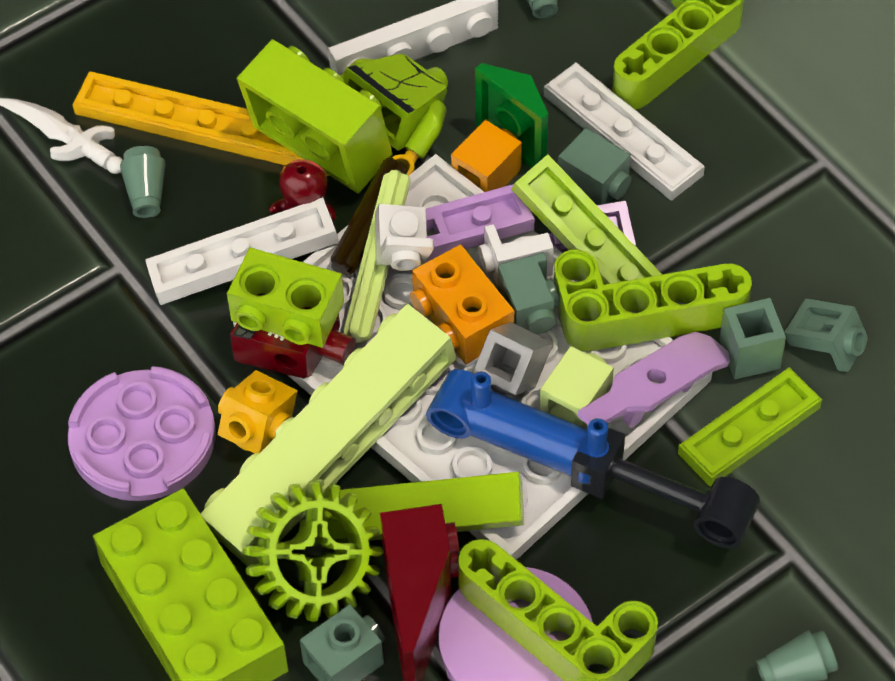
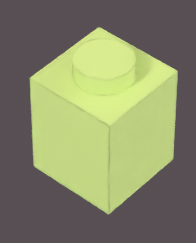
[540,346,614,429]

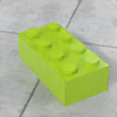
[93,488,288,681]

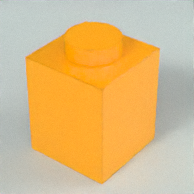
[451,120,522,192]

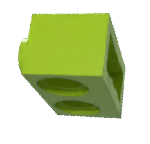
[227,247,344,348]

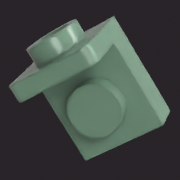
[784,298,868,372]

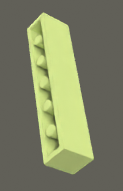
[200,303,457,566]

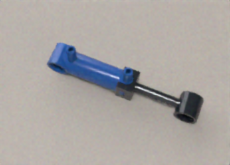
[426,369,760,549]

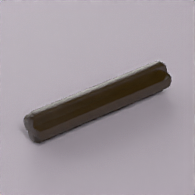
[331,157,406,275]

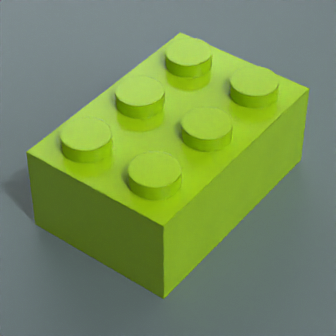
[237,39,393,194]

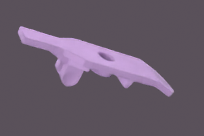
[577,332,730,428]

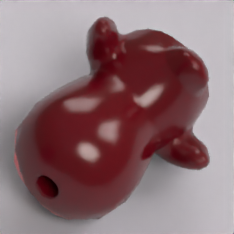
[269,159,336,221]

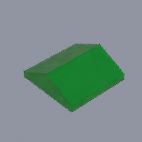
[475,63,548,168]

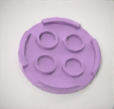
[68,366,216,501]
[439,567,593,681]

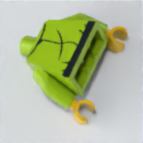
[340,53,448,176]

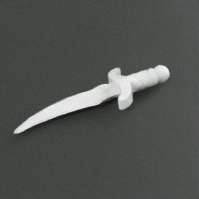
[0,98,123,174]

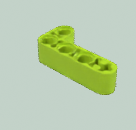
[612,0,744,109]
[554,249,752,351]
[458,539,658,681]

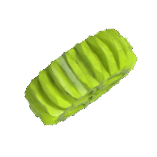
[243,481,383,621]

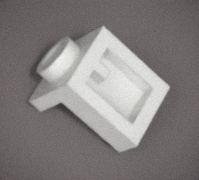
[375,204,434,271]
[478,224,554,287]

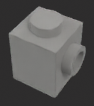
[473,322,553,395]

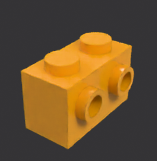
[410,244,515,365]

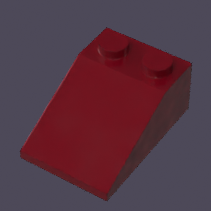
[380,504,459,681]

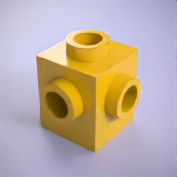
[217,370,298,453]

